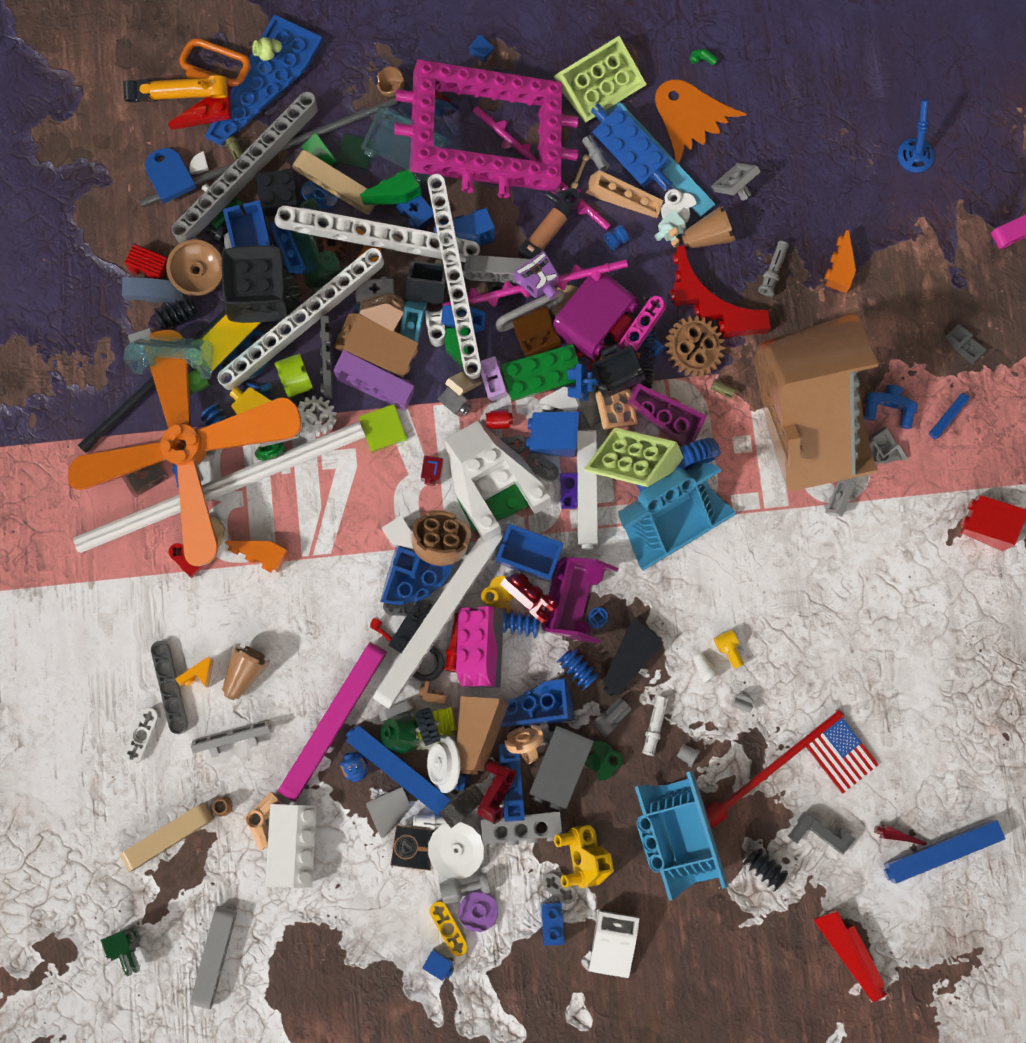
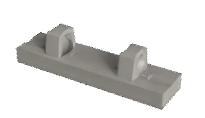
[191,720,271,758]

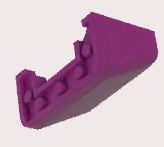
[554,272,640,360]

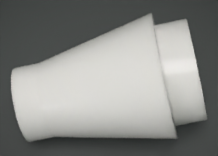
[693,653,718,683]

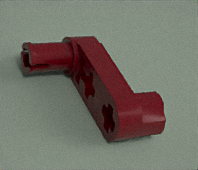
[477,759,516,824]

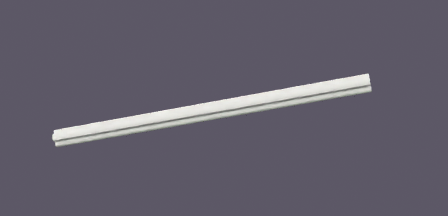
[73,422,365,553]

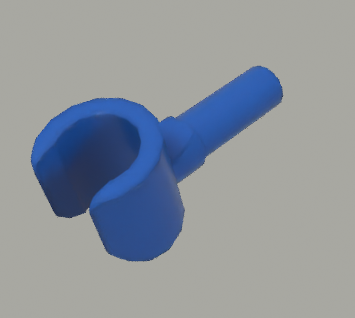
[246,382,272,396]

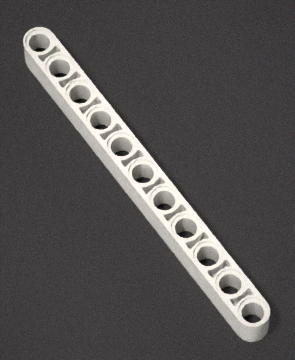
[428,174,481,379]
[218,248,384,390]
[373,532,505,709]

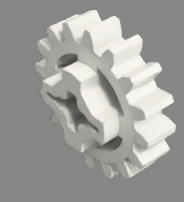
[297,396,337,437]

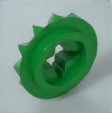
[255,442,285,461]

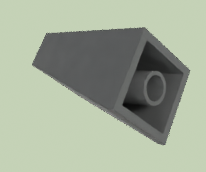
[529,726,594,811]

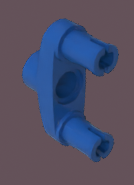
[864,385,918,429]

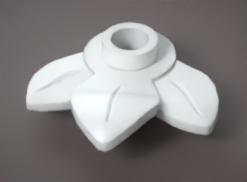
[661,189,697,223]

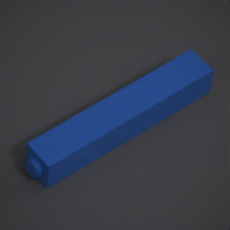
[346,725,451,816]
[883,820,1006,884]

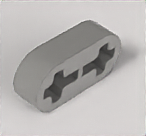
[378,699,416,722]
[542,873,576,904]

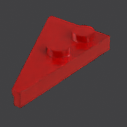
[168,84,231,130]

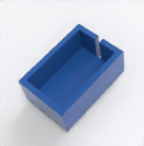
[223,200,272,247]
[496,524,564,583]

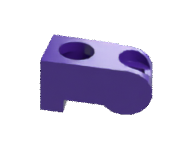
[559,473,578,509]

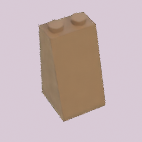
[333,314,418,378]
[457,696,509,775]

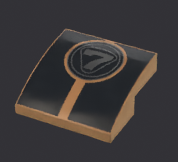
[390,825,436,870]

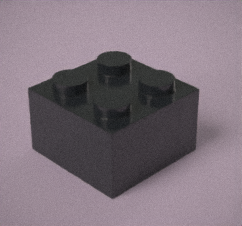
[256,169,299,216]
[406,260,447,304]

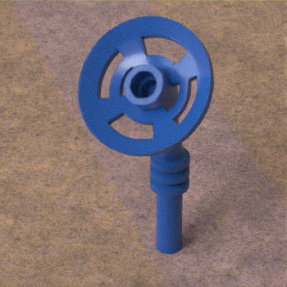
[897,99,934,173]

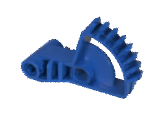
[636,438,721,492]

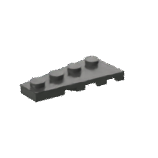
[320,316,334,400]

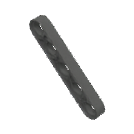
[151,641,188,734]

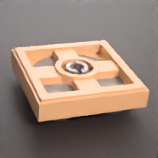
[595,389,638,429]

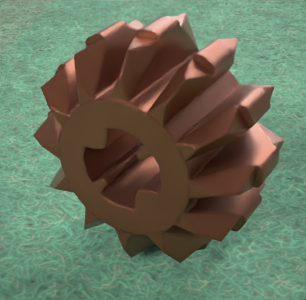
[317,237,349,262]

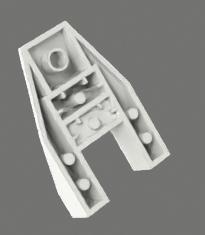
[445,421,551,543]

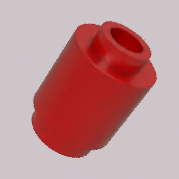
[486,409,513,429]

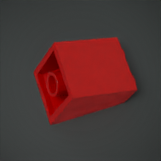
[960,495,1026,552]

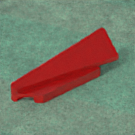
[814,909,887,1002]

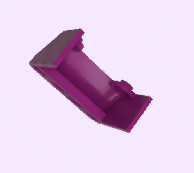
[541,557,619,644]

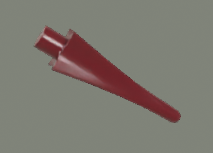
[874,824,927,846]

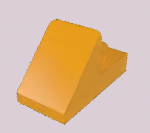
[176,656,214,688]

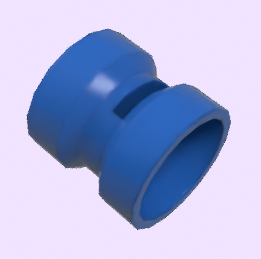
[604,225,629,250]
[588,607,608,629]

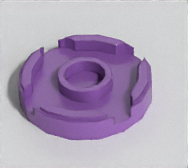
[459,891,498,932]

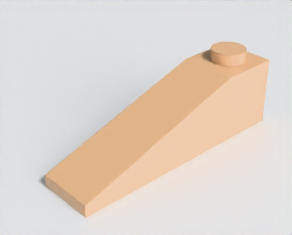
[585,170,663,218]

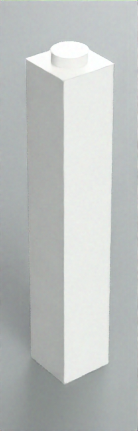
[576,430,598,550]

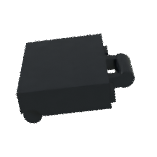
[591,344,647,399]

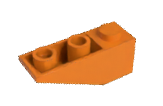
[824,230,856,293]
[225,540,289,573]

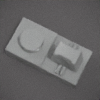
[825,479,859,517]

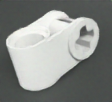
[425,309,446,347]

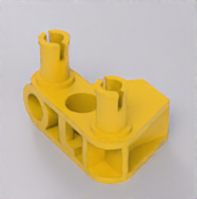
[554,825,614,888]

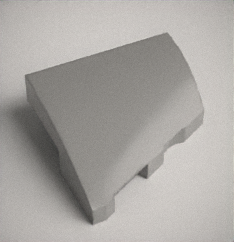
[869,427,907,465]
[366,787,411,838]

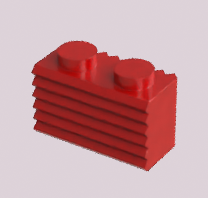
[124,244,168,280]

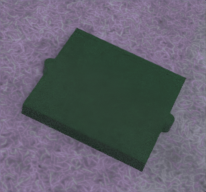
[336,134,375,170]

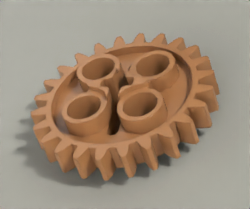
[665,316,725,377]

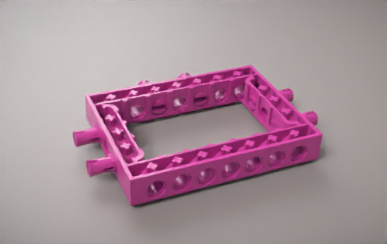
[394,60,578,198]

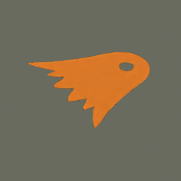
[655,80,747,165]

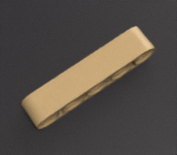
[292,150,375,215]
[119,802,214,872]

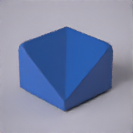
[469,34,495,63]

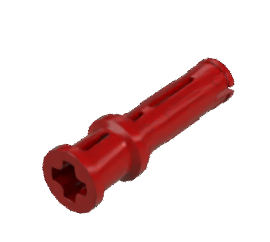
[443,613,459,673]

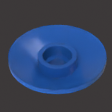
[301,180,338,209]

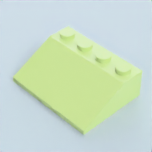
[554,36,647,122]
[584,428,684,487]

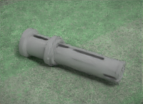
[758,241,789,297]

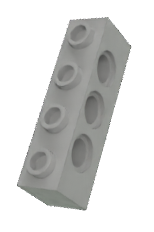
[481,812,562,848]

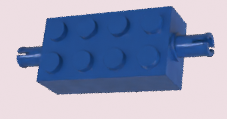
[591,103,673,191]

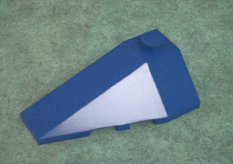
[500,679,575,728]

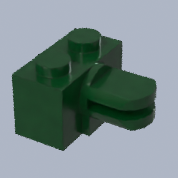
[100,927,140,976]

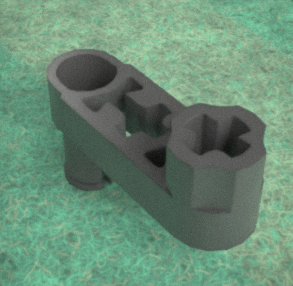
[788,811,855,855]

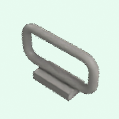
[496,290,564,332]

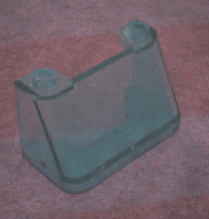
[361,106,449,183]
[123,336,214,379]

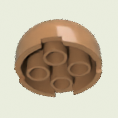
[411,510,471,566]

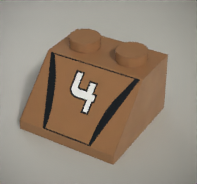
[359,293,404,331]

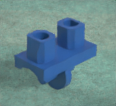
[567,364,599,401]

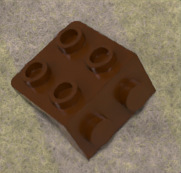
[512,306,561,357]

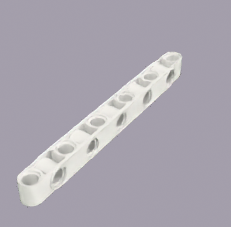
[275,206,480,262]

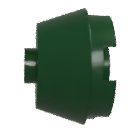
[381,714,419,753]

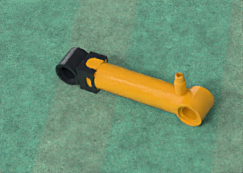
[123,76,228,102]

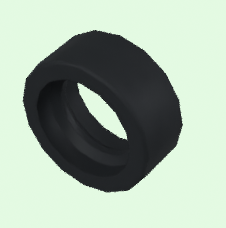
[413,646,445,682]

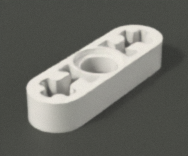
[124,708,160,763]

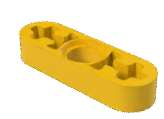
[430,901,467,956]

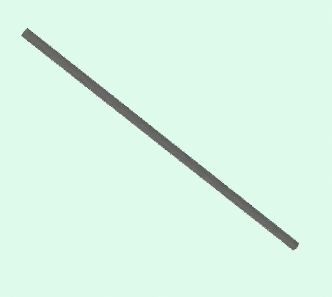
[139,98,397,207]

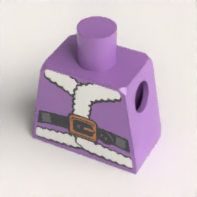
[514,251,559,300]

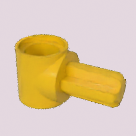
[714,629,744,669]

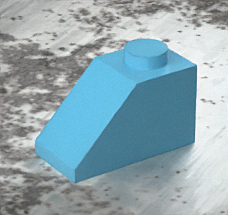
[400,299,427,343]

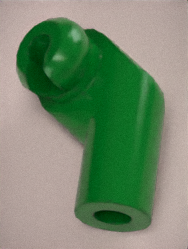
[690,49,718,66]

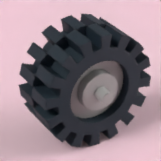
[414,707,441,746]

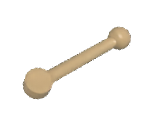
[571,154,589,189]

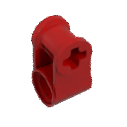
[168,543,205,578]

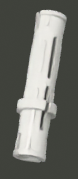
[642,696,669,756]
[413,813,473,830]

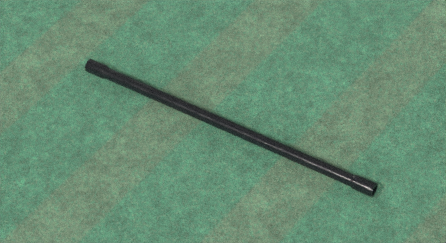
[78,310,226,453]

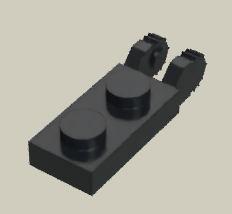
[388,600,431,653]

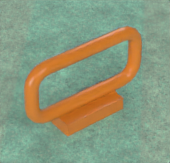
[179,38,251,87]

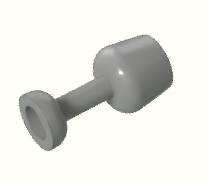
[439,873,490,904]

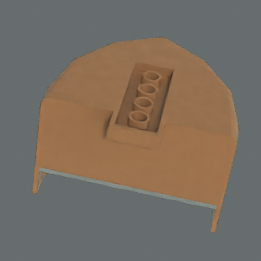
[754,313,878,491]

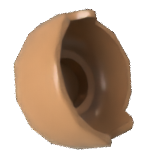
[377,66,405,97]

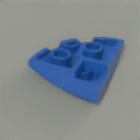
[380,547,454,605]

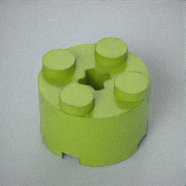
[275,353,313,398]

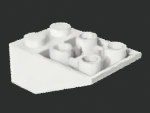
[589,910,639,978]

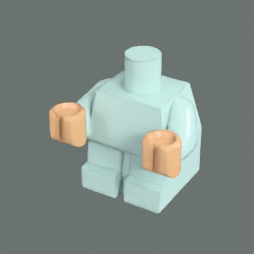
[654,210,686,248]

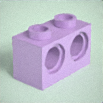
[480,356,509,401]

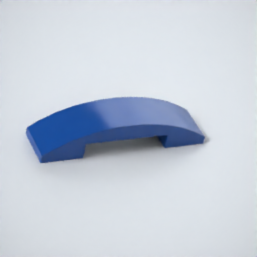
[499,744,525,822]

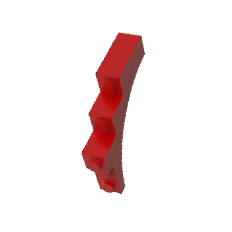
[670,246,770,338]

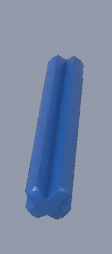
[929,393,970,440]

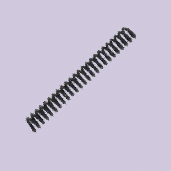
[642,296,657,388]

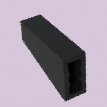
[602,617,664,697]

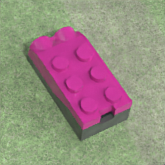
[456,606,504,688]

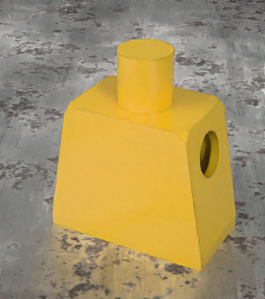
[230,387,271,414]

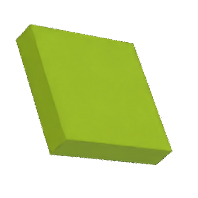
[358,404,407,453]

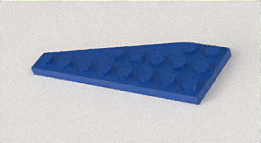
[205,14,323,147]

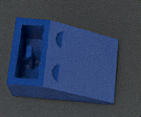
[434,208,495,247]

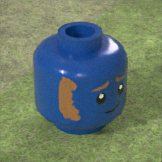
[340,751,369,782]

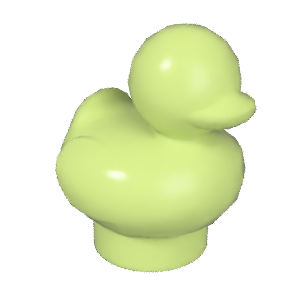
[253,37,282,61]

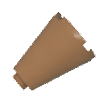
[682,206,735,249]
[222,643,270,700]

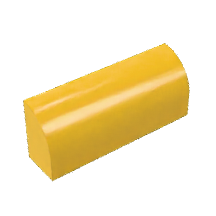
[186,315,261,375]

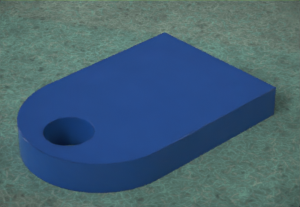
[145,148,196,204]

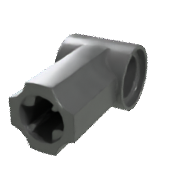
[592,698,632,737]

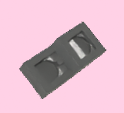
[945,324,987,365]

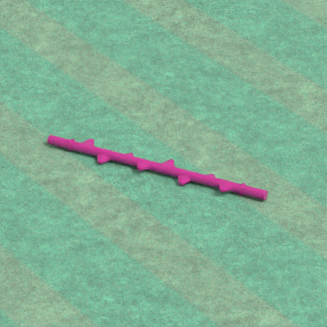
[473,106,611,231]
[443,260,628,307]

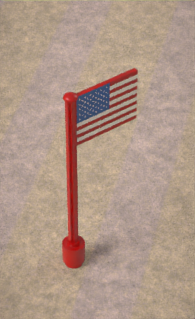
[705,709,879,828]

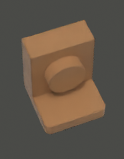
[419,681,447,705]

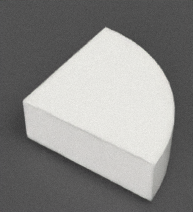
[190,152,209,175]

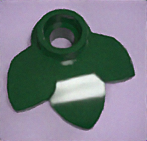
[584,741,623,781]

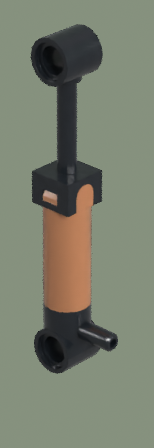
[488,188,580,305]

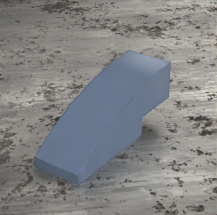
[122,277,183,302]

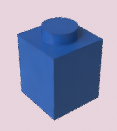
[422,949,455,981]

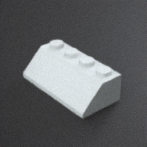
[265,804,317,888]

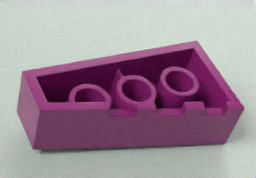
[627,383,707,447]

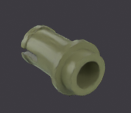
[225,136,243,161]
[710,379,736,399]

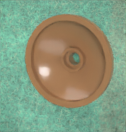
[166,240,222,296]

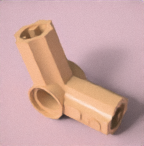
[246,792,284,851]

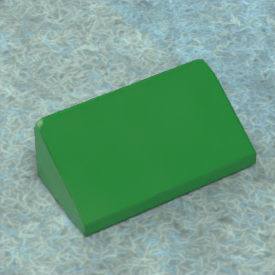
[302,133,338,168]

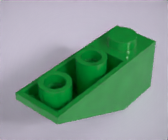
[360,168,422,205]

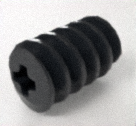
[154,295,197,329]
[742,848,788,892]

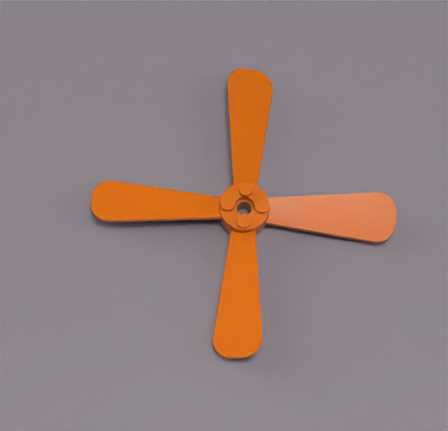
[68,330,302,566]

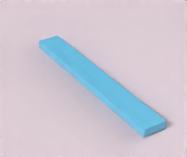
[605,101,715,218]

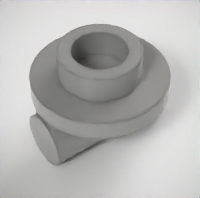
[732,693,753,713]

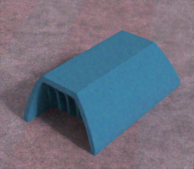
[618,462,736,571]
[635,770,729,901]

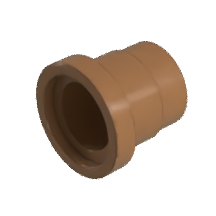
[212,796,233,817]

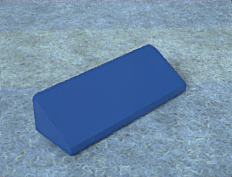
[268,222,306,275]

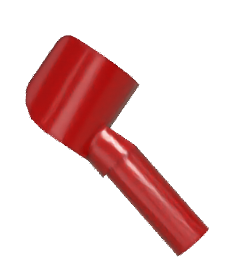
[370,618,392,641]

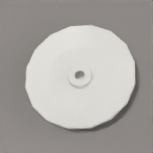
[427,735,460,793]
[428,821,484,880]

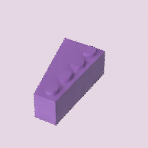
[333,350,415,410]

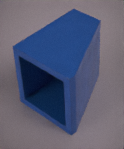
[526,412,579,458]

